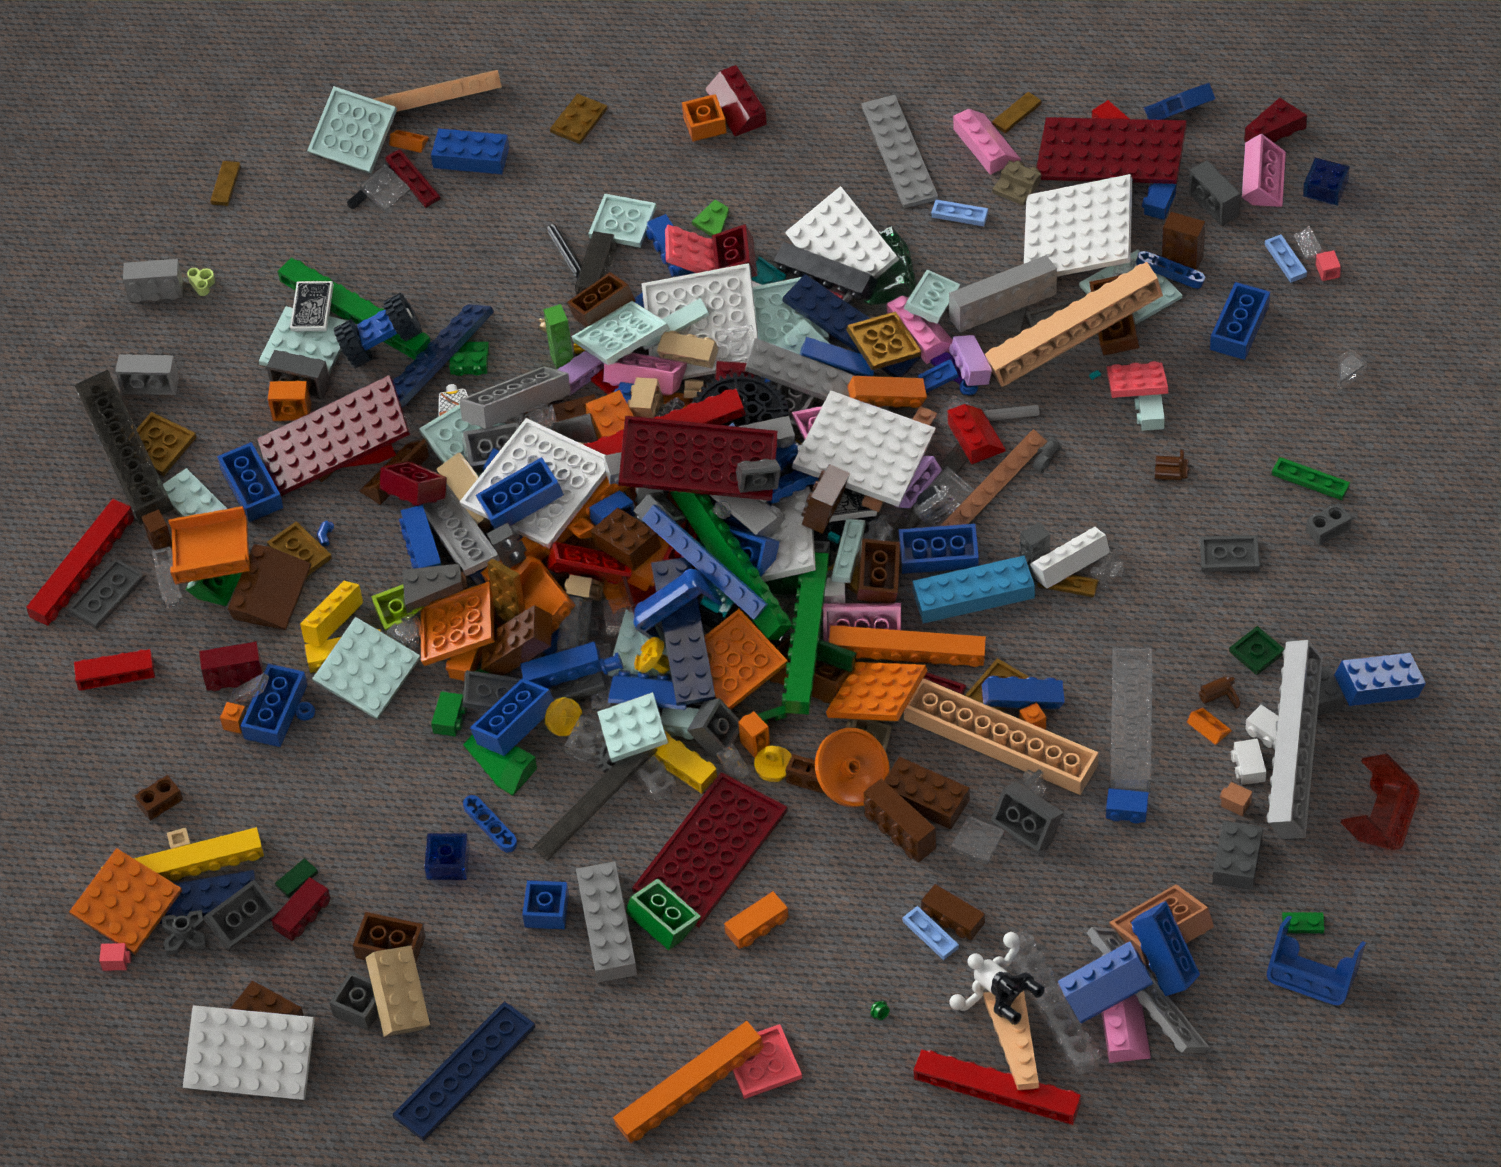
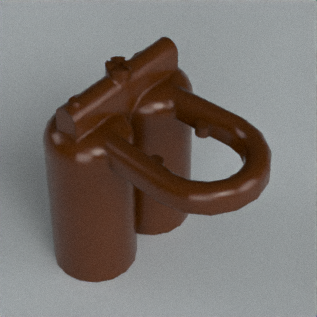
[1155,449,1190,480]
[1199,676,1240,709]

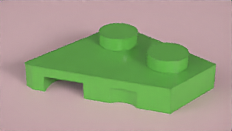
[692,200,729,237]

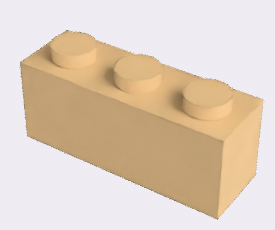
[657,331,719,369]
[565,575,604,601]

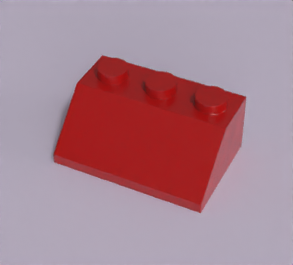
[947,404,1006,464]

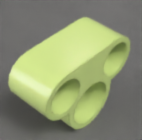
[187,268,215,296]

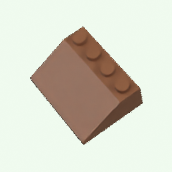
[1109,884,1214,966]

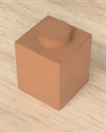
[1220,782,1252,816]

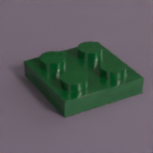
[1229,626,1285,675]

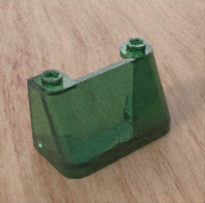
[863,226,917,306]

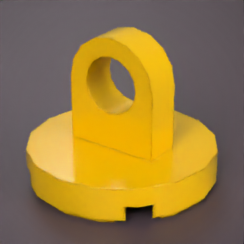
[634,637,670,674]
[545,697,582,736]
[754,746,792,782]

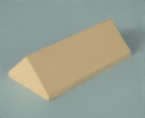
[436,452,492,533]

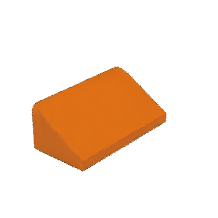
[389,130,429,153]
[1187,708,1232,745]

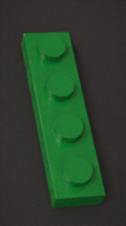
[1272,457,1350,500]

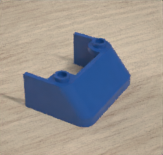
[633,569,723,639]
[1267,916,1366,1005]

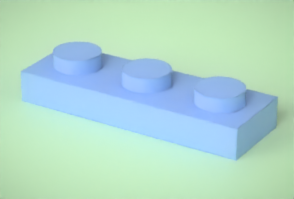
[931,200,988,227]
[1265,234,1307,283]
[902,906,959,960]

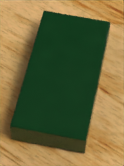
[816,640,857,672]
[275,858,318,898]

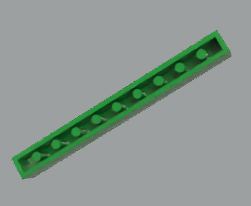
[278,257,431,360]
[670,491,793,640]
[782,552,829,715]

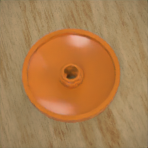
[815,728,890,807]

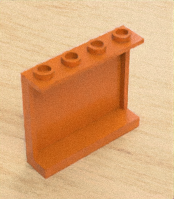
[168,506,250,584]
[493,556,576,661]

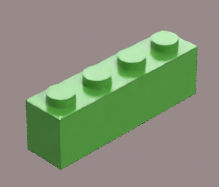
[543,304,573,369]

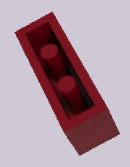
[271,877,330,941]

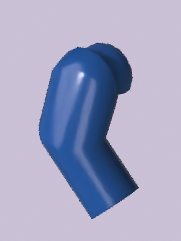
[317,521,334,547]

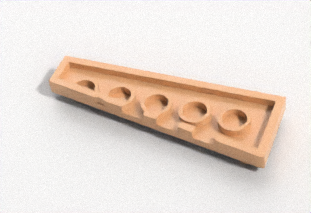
[983,991,1039,1090]

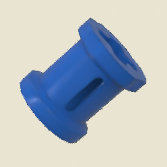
[599,652,624,675]

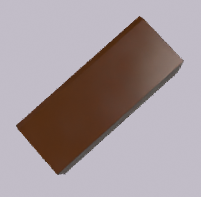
[359,439,429,505]

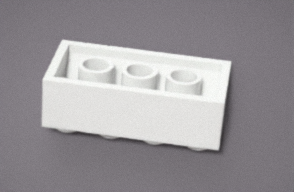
[1028,527,1110,589]

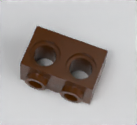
[141,509,172,554]
[785,754,824,794]
[135,775,183,821]

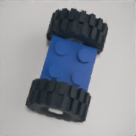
[334,293,422,368]

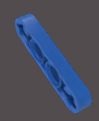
[1136,251,1205,288]
[463,795,517,853]

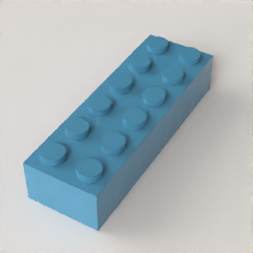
[913,556,1035,624]

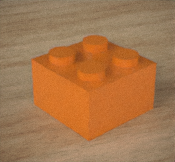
[682,94,726,142]
[268,381,311,421]

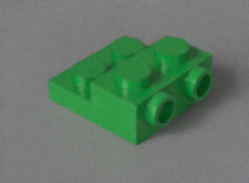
[449,342,489,376]

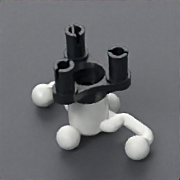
[950,932,1045,1025]

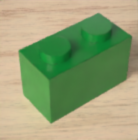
[431,691,467,737]

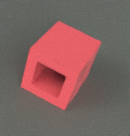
[1316,250,1341,281]
[99,943,131,971]

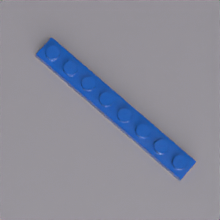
[642,505,768,620]

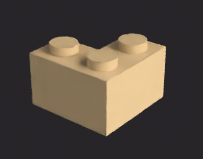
[627,377,664,418]

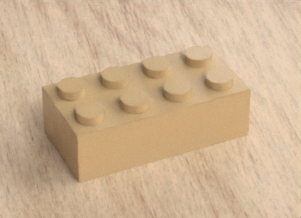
[366,946,430,1037]

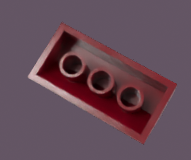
[705,65,767,137]

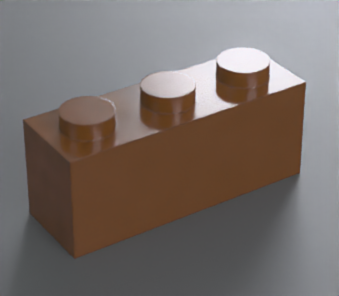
[921,884,985,940]

